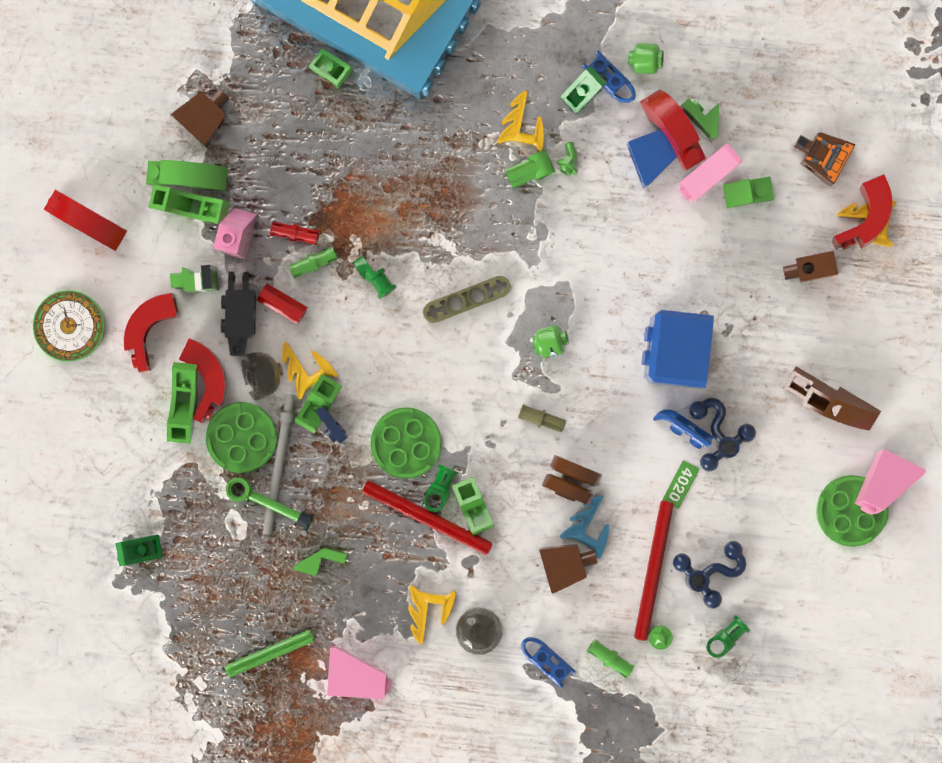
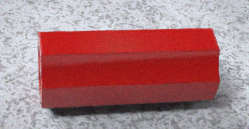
[256,283,308,325]

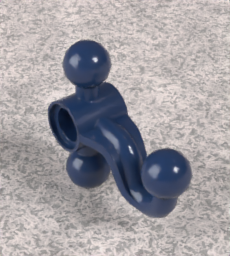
[689,398,756,472]
[673,541,746,609]

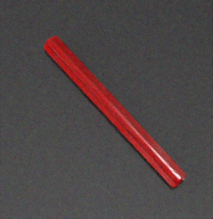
[362,481,492,555]
[634,500,674,641]

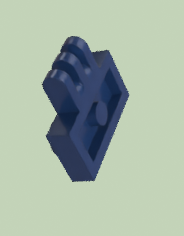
[317,407,349,444]

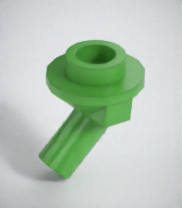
[557,142,578,176]

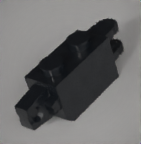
[221,271,256,356]

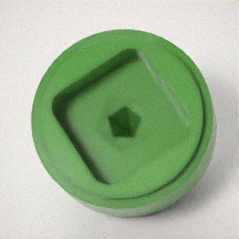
[648,625,673,650]

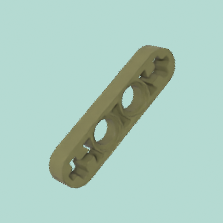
[423,276,511,323]

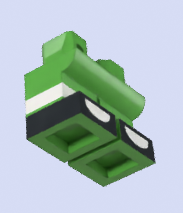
[170,265,219,293]

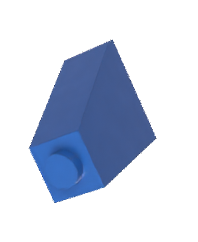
[626,129,677,188]

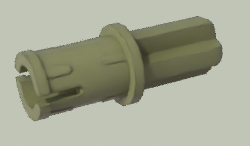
[518,404,566,432]

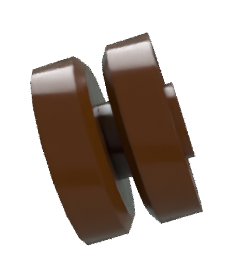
[542,455,602,506]

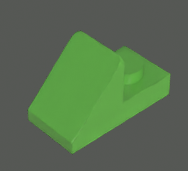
[308,48,354,89]
[680,98,719,142]
[723,176,775,208]

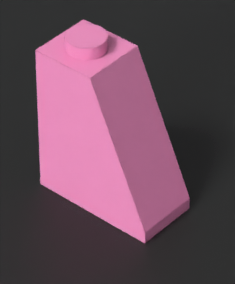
[679,143,743,202]
[855,449,926,514]
[327,645,391,699]

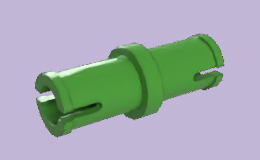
[288,246,337,279]
[587,639,634,678]

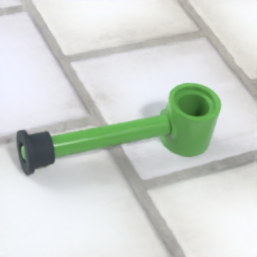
[226,477,314,531]

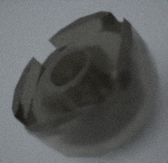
[241,352,283,401]
[456,607,503,655]

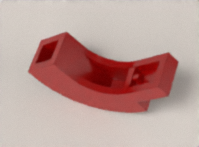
[640,90,706,171]
[832,174,892,250]
[43,189,127,251]
[124,293,179,373]
[179,338,227,423]

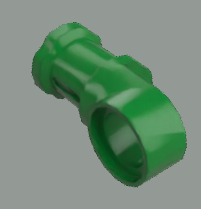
[352,256,397,299]
[424,464,459,512]
[706,615,751,658]

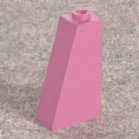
[213,208,258,260]

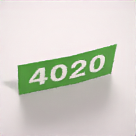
[662,460,699,509]

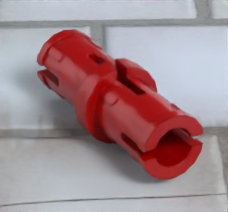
[270,221,320,245]

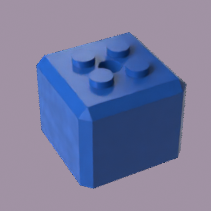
[641,310,714,389]

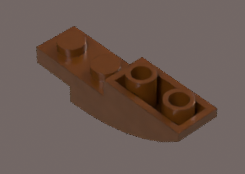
[783,366,881,431]

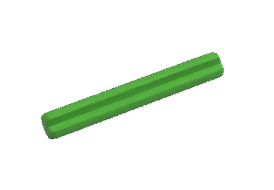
[225,630,315,677]

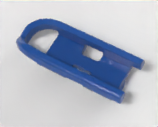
[582,50,636,103]
[653,410,714,449]
[521,637,576,688]

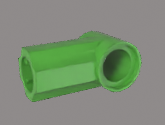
[505,150,556,189]

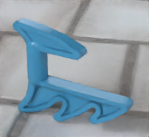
[559,495,609,559]

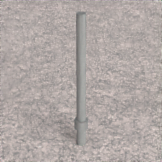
[262,393,296,535]

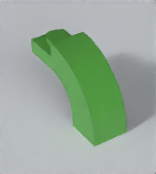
[146,160,228,191]
[148,185,230,224]
[167,362,199,444]

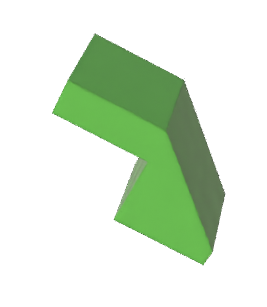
[294,374,342,434]
[452,477,495,535]
[294,547,348,576]

